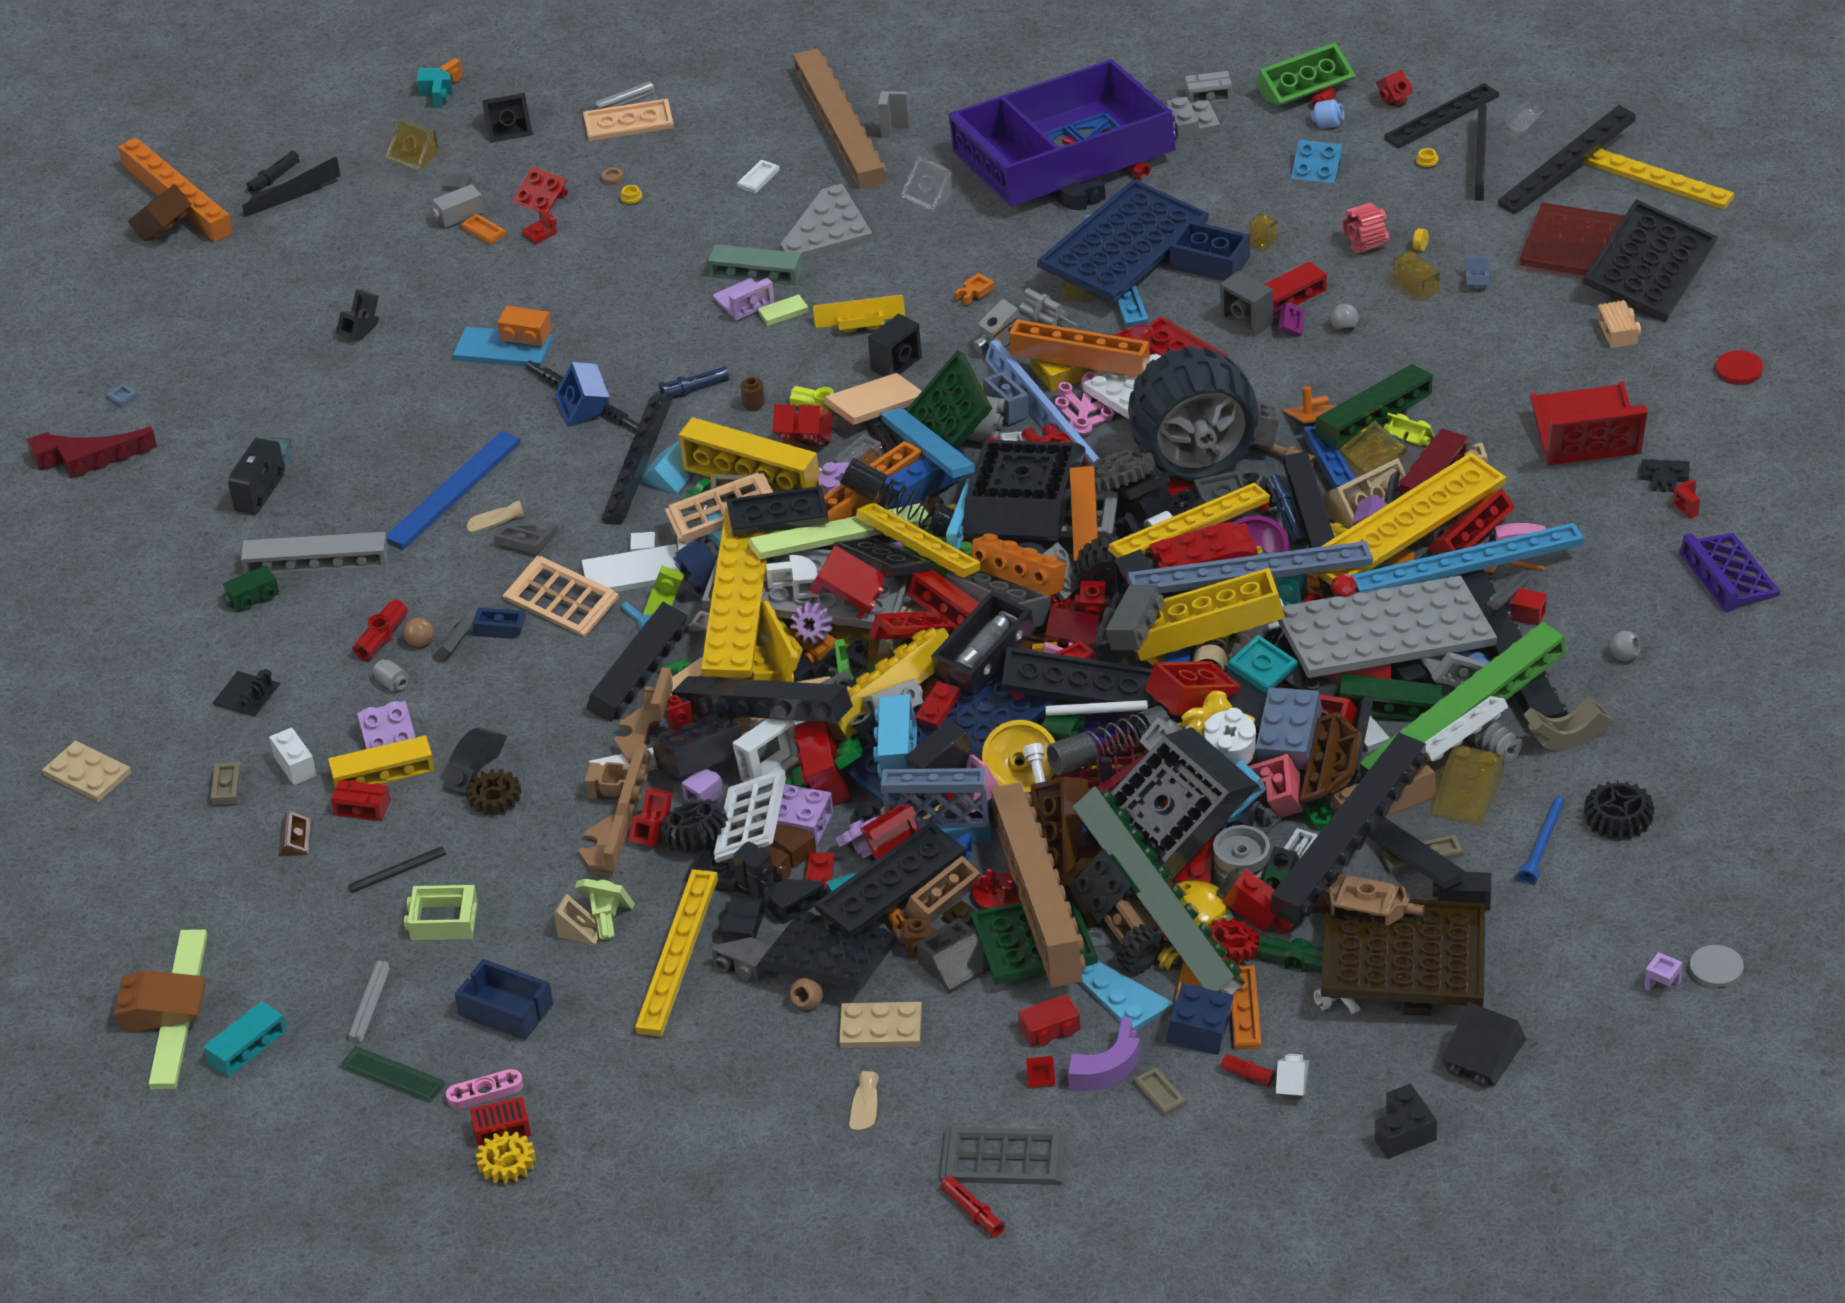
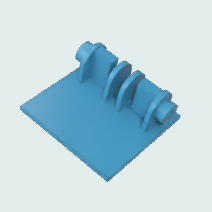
[1291,140,1342,183]

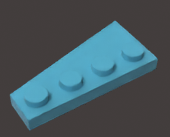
[1079,961,1174,1030]

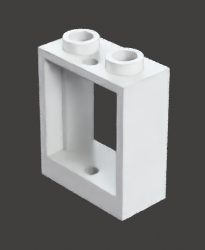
[733,719,800,782]

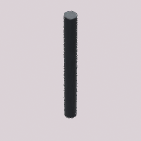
[348,846,446,893]

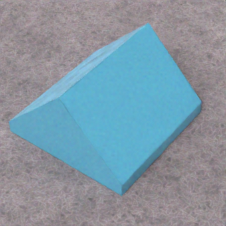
[640,441,695,494]

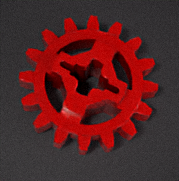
[1208,918,1260,964]

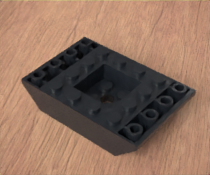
[963,440,1086,541]
[1087,727,1259,880]

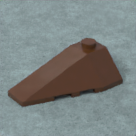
[1031,777,1089,878]

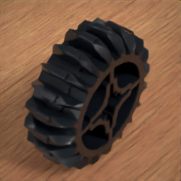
[1584,779,1654,841]
[659,799,728,852]

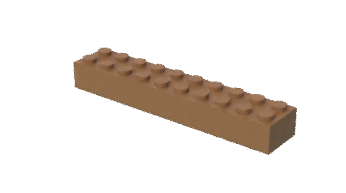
[991,782,1086,988]

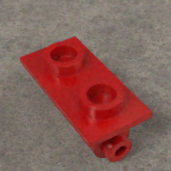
[666,695,693,731]

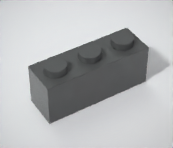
[1105,585,1164,650]

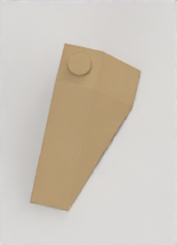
[1321,458,1406,529]

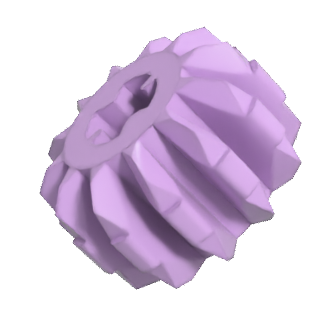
[790,602,832,644]

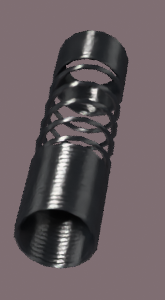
[840,457,955,537]

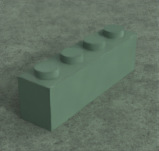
[708,244,803,285]

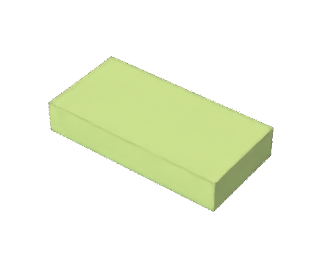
[758,295,809,326]

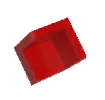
[1511,588,1547,626]

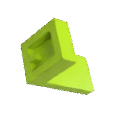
[643,565,684,615]

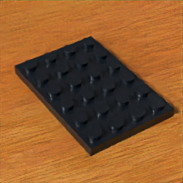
[1583,199,1718,322]

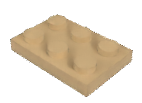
[42,740,132,802]
[840,1002,922,1048]

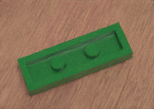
[834,733,864,770]

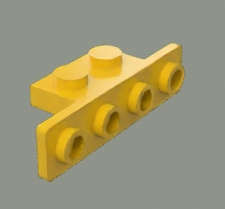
[813,295,905,333]

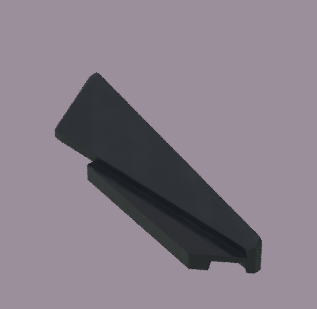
[242,156,341,217]

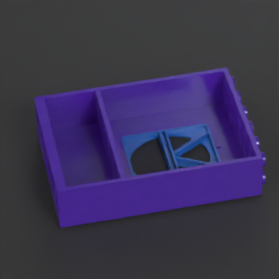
[948,59,1177,207]

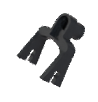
[812,638,869,685]

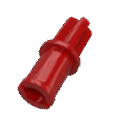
[1221,1054,1275,1088]

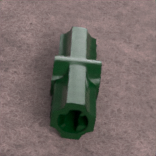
[1257,935,1323,973]

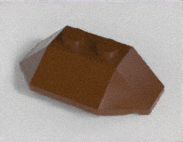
[1300,712,1362,803]

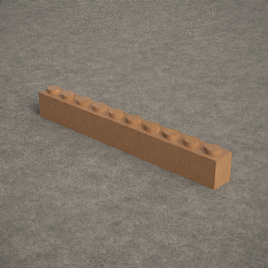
[793,48,887,189]

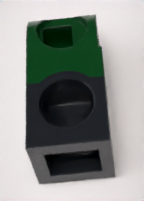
[1263,846,1299,890]

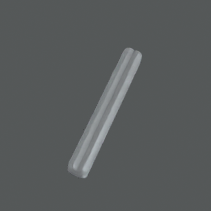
[348,960,390,1043]

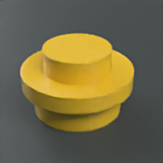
[1416,148,1438,167]
[620,185,642,204]
[1157,945,1181,971]

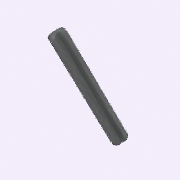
[1487,570,1532,611]

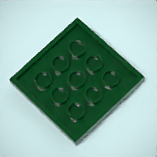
[906,350,993,458]
[970,891,1098,985]

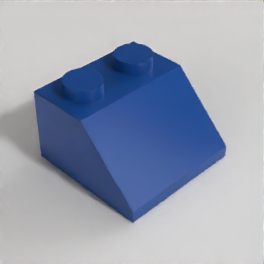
[555,362,609,427]

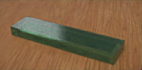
[341,1046,445,1103]

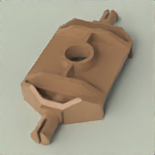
[1324,875,1424,926]

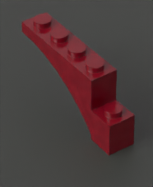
[26,426,157,478]

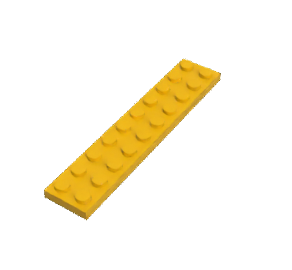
[1315,452,1506,585]
[701,508,772,678]

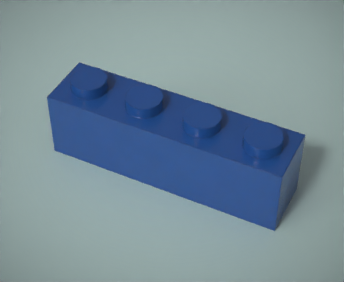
[880,445,965,509]

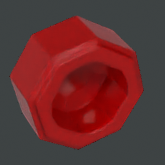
[1331,573,1357,597]

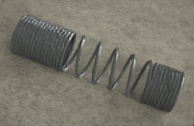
[1047,706,1170,775]

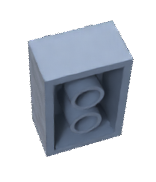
[1255,688,1322,770]

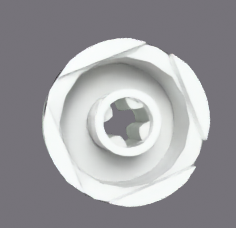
[1204,708,1256,765]

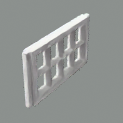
[714,769,786,863]

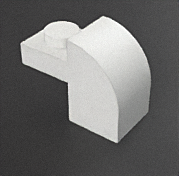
[766,555,819,599]

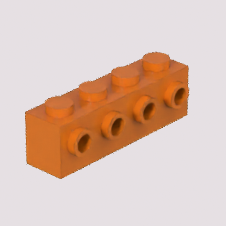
[971,534,1067,596]

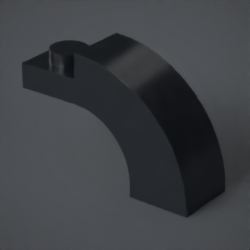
[443,727,507,796]

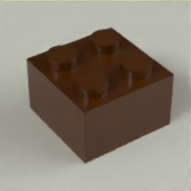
[127,184,192,241]

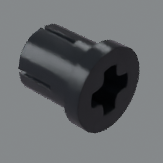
[849,710,877,744]

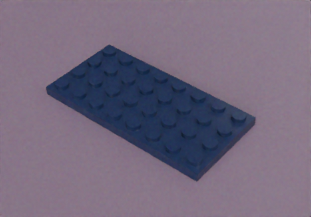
[1037,179,1209,302]
[841,650,1056,817]

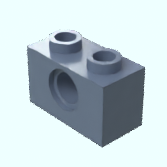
[983,371,1028,424]

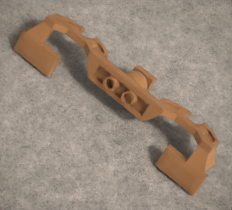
[579,667,673,877]

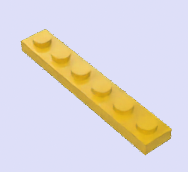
[856,502,981,578]

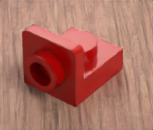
[522,209,557,245]
[1673,479,1700,519]

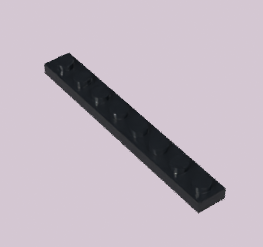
[1498,105,1636,214]
[602,392,673,524]

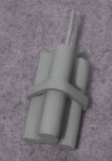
[1019,288,1078,326]

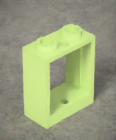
[404,885,478,940]

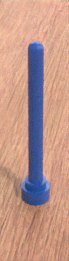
[1517,796,1564,885]

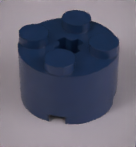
[673,536,717,593]

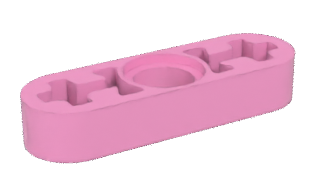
[446,1069,523,1109]

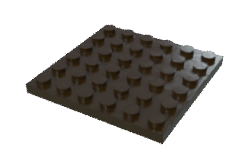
[1321,899,1485,1007]

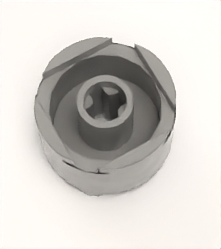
[966,396,1005,443]

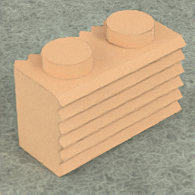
[1598,300,1641,348]

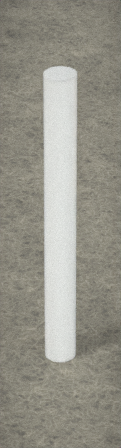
[1045,700,1148,716]

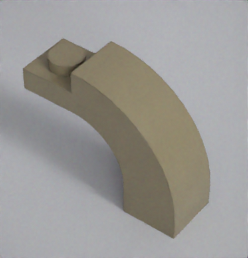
[1524,697,1614,751]

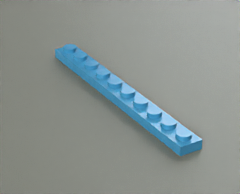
[1352,523,1584,593]

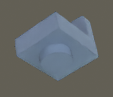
[1466,257,1490,289]

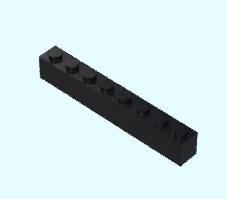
[671,676,853,723]

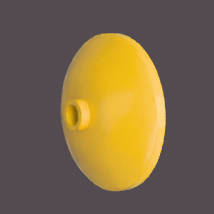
[982,720,1055,793]
[1150,881,1228,925]

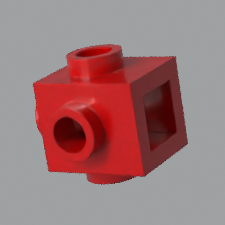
[1376,69,1413,106]
[1075,581,1110,620]

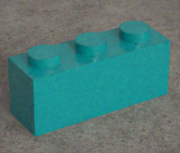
[203,1001,287,1078]

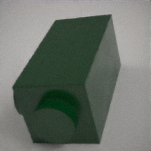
[222,565,279,612]

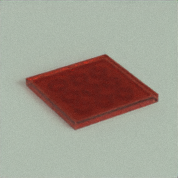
[1520,202,1625,276]

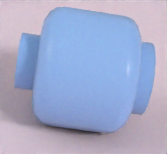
[1311,99,1344,129]

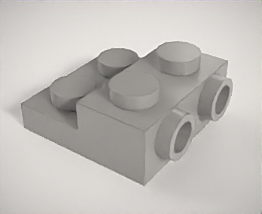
[1166,97,1220,138]

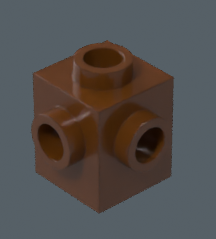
[899,918,937,958]

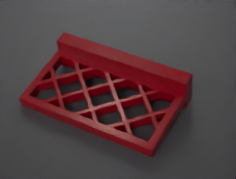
[1054,732,1149,792]

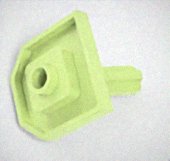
[575,879,635,940]

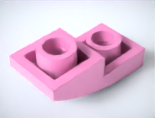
[1493,523,1546,541]

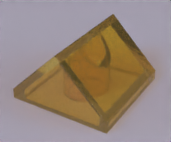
[385,117,440,171]

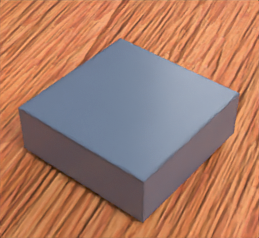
[106,383,139,408]

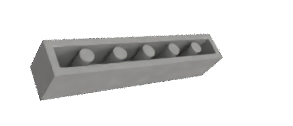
[241,532,388,574]

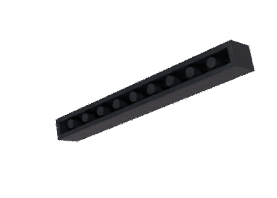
[1446,569,1568,718]
[1271,732,1428,925]

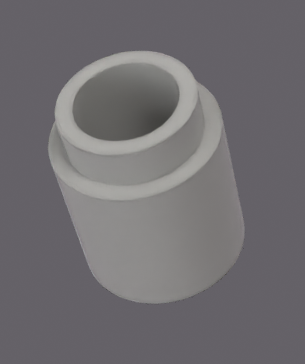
[373,659,409,692]

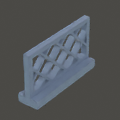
[881,768,989,828]

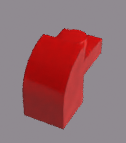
[629,787,673,847]

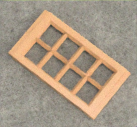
[665,472,773,542]
[502,556,620,638]

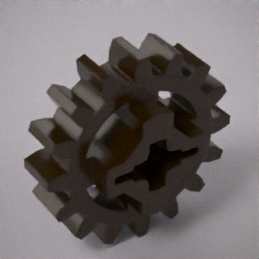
[466,769,522,815]

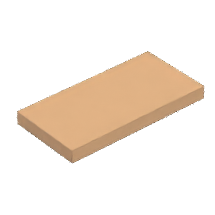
[583,99,674,141]
[824,373,922,425]

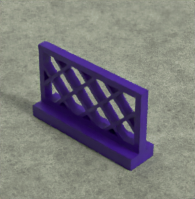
[1679,533,1780,613]

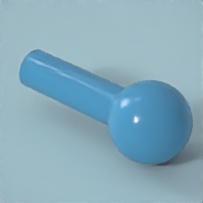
[621,602,652,630]

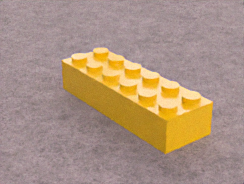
[678,417,820,492]
[1137,568,1285,661]
[827,628,949,740]

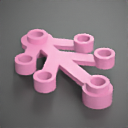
[1054,372,1115,437]

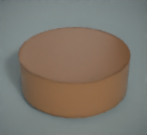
[601,168,624,186]

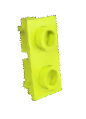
[1384,413,1435,447]

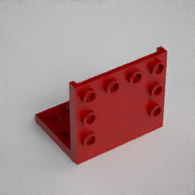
[1530,381,1648,466]

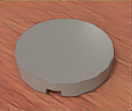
[1690,945,1743,989]

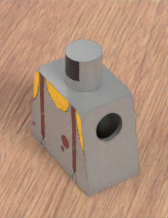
[973,299,1021,354]

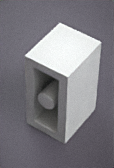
[269,727,317,785]

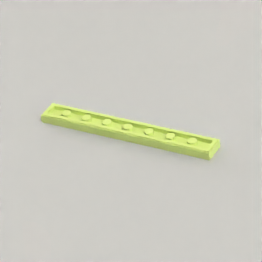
[749,503,931,559]
[149,930,207,1089]

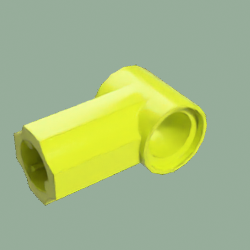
[789,386,836,415]

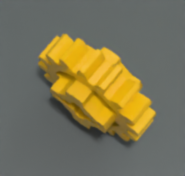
[476,1131,536,1184]

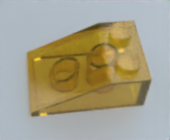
[1432,745,1504,827]

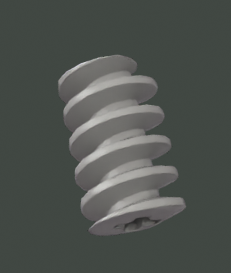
[1467,720,1522,764]

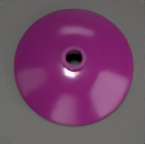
[1233,516,1289,554]

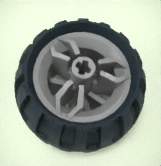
[1128,346,1259,481]

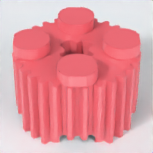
[1341,203,1390,254]

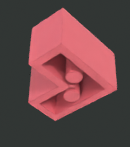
[1248,754,1303,818]

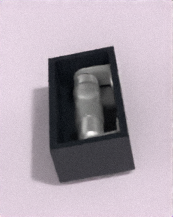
[931,591,1035,695]

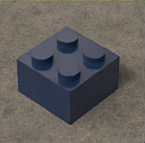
[1166,983,1234,1055]

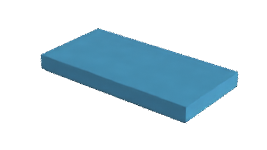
[453,327,553,367]

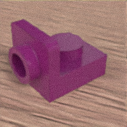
[1273,302,1305,336]

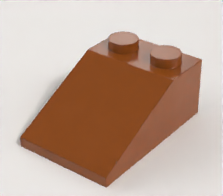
[114,970,206,1033]

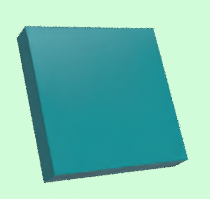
[1227,635,1298,694]

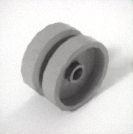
[1213,825,1270,889]

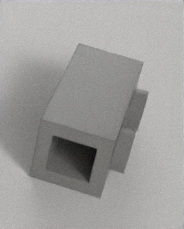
[432,184,484,228]
[862,679,924,720]

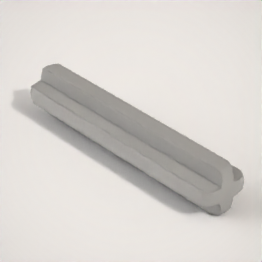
[595,82,655,110]

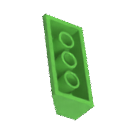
[1256,42,1356,106]

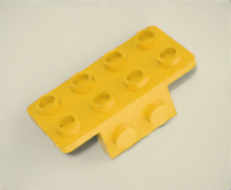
[751,601,798,682]

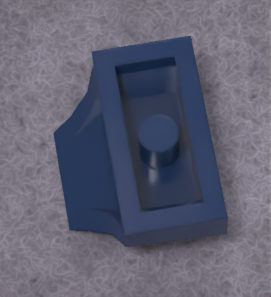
[472,607,526,639]

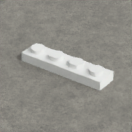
[1424,696,1508,761]

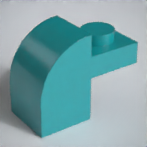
[417,68,453,108]

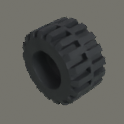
[1077,536,1119,600]

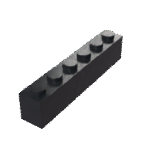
[586,601,688,721]

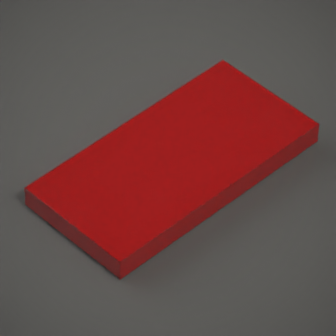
[1144,316,1227,357]

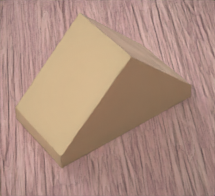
[554,894,599,945]

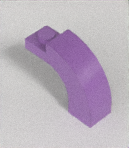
[1068,1017,1140,1091]

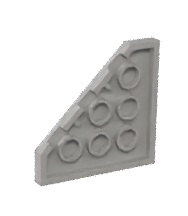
[781,184,873,257]

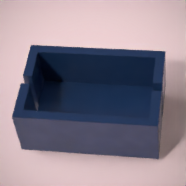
[455,959,553,1040]

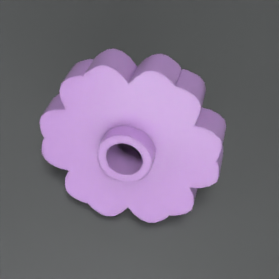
[835,815,881,859]

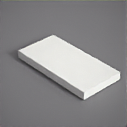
[582,544,684,597]

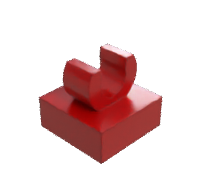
[1026,1056,1056,1087]

